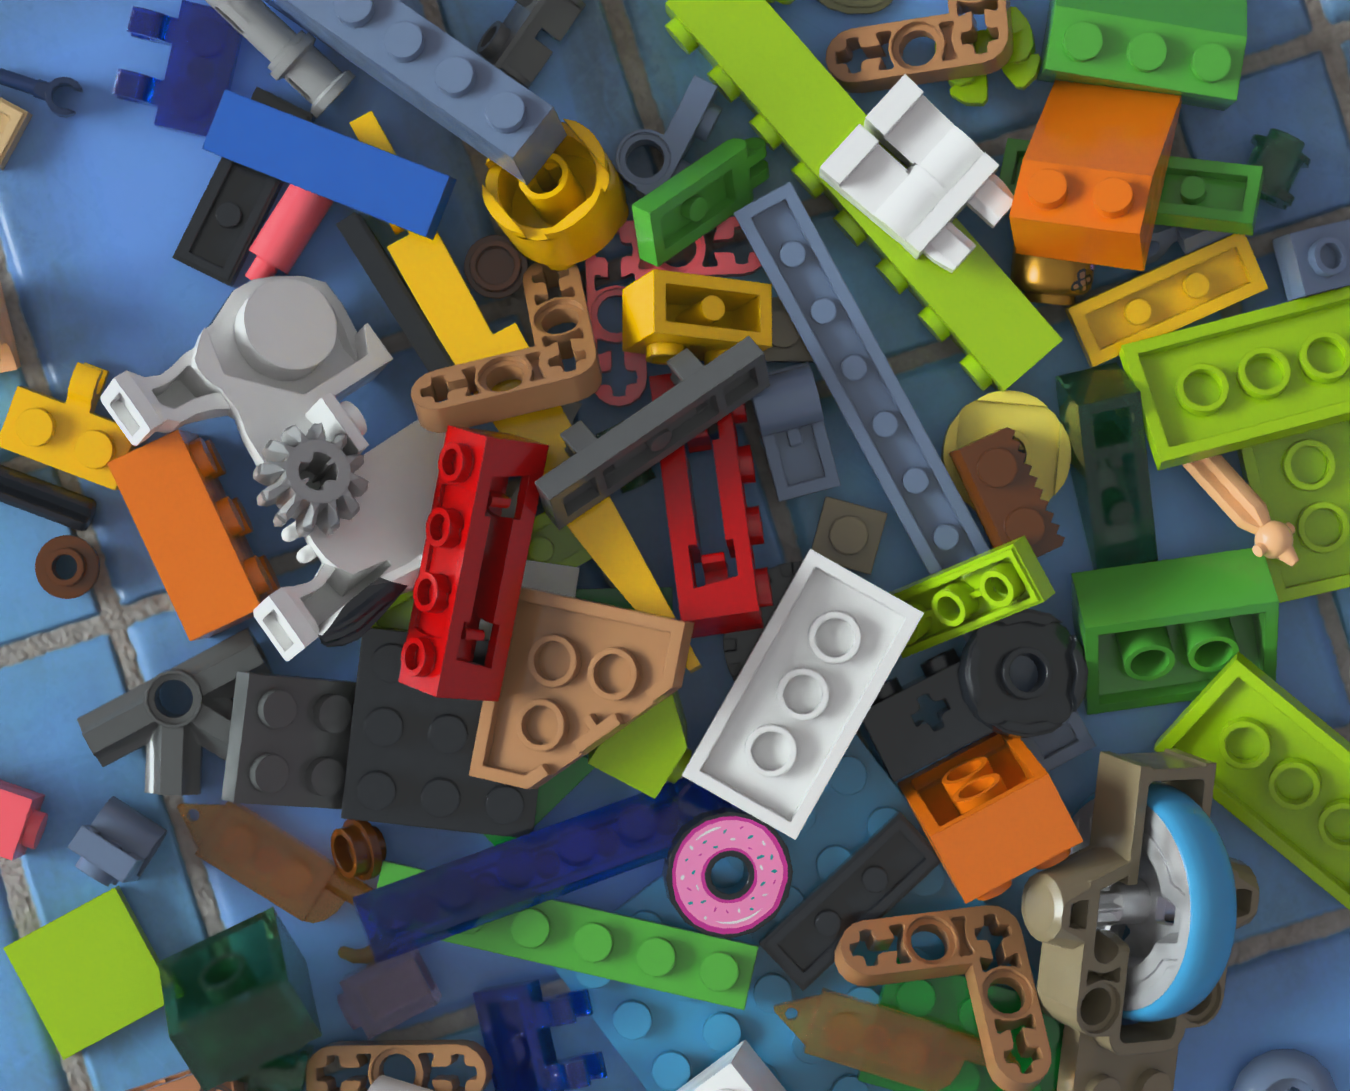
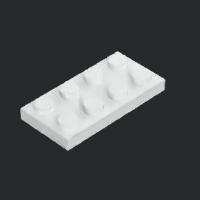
[682,549,924,840]

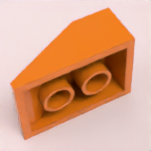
[1009,80,1182,271]
[897,732,1083,904]

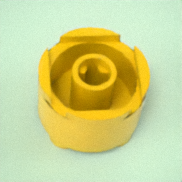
[482,118,629,271]

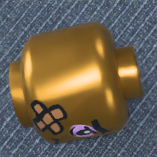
[1010,245,1095,305]

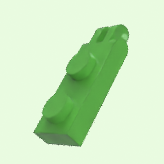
[631,137,770,267]

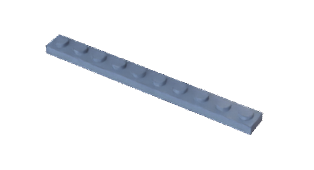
[733,182,1096,772]

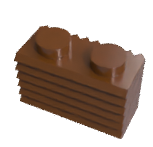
[949,427,1065,557]

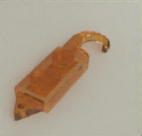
[177,801,397,964]
[773,987,1022,1091]

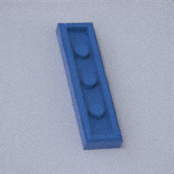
[202,89,457,240]

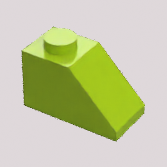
[588,690,692,799]

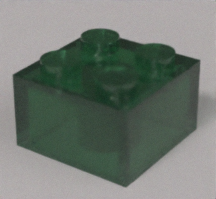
[158,907,322,1091]

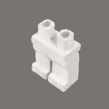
[819,74,1014,273]

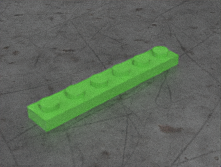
[368,860,759,1010]

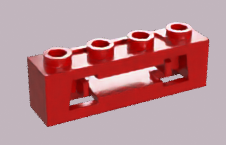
[649,373,773,639]
[398,425,549,702]

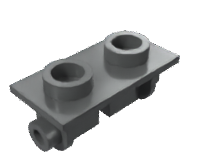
[477,0,586,89]

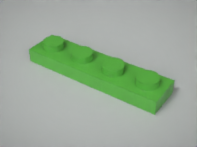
[999,138,1264,236]

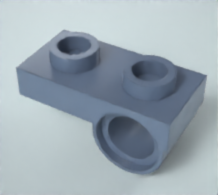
[616,75,723,198]
[1272,219,1350,302]
[751,362,841,502]
[67,796,167,886]

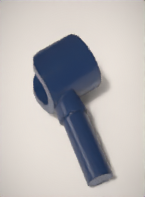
[0,68,83,118]

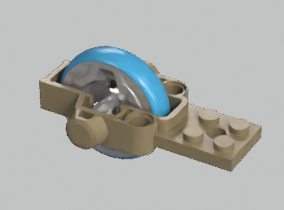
[1021,748,1259,1091]

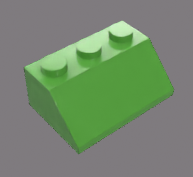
[1037,0,1247,111]
[1071,548,1279,715]

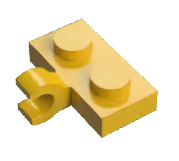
[0,362,135,490]

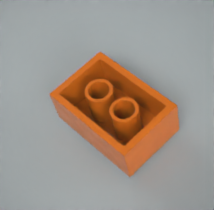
[107,429,280,641]

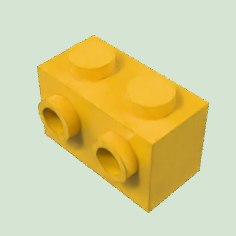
[622,269,772,366]

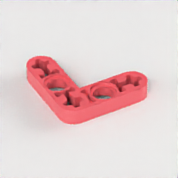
[585,217,762,408]

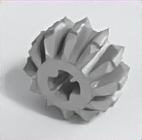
[253,422,369,538]

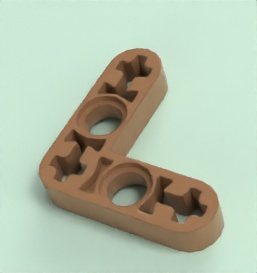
[825,0,1014,93]
[411,262,602,433]
[834,905,1052,1091]
[306,1039,493,1091]

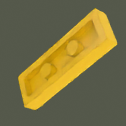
[1065,234,1269,367]

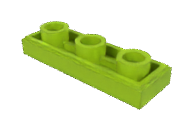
[889,535,1056,658]

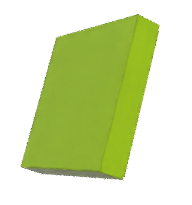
[3,885,179,1060]

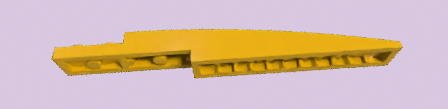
[349,111,702,673]

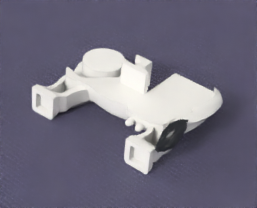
[100,276,502,661]

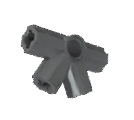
[77,627,274,796]

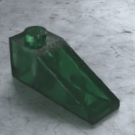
[1055,362,1158,570]

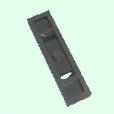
[535,336,770,530]

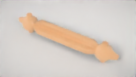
[1121,374,1299,567]

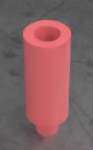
[244,184,334,280]

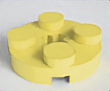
[941,390,1071,511]

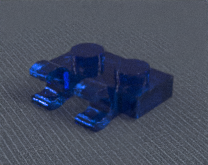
[113,0,243,138]
[473,979,607,1091]

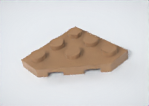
[469,586,694,789]

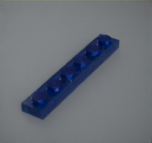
[353,777,732,964]

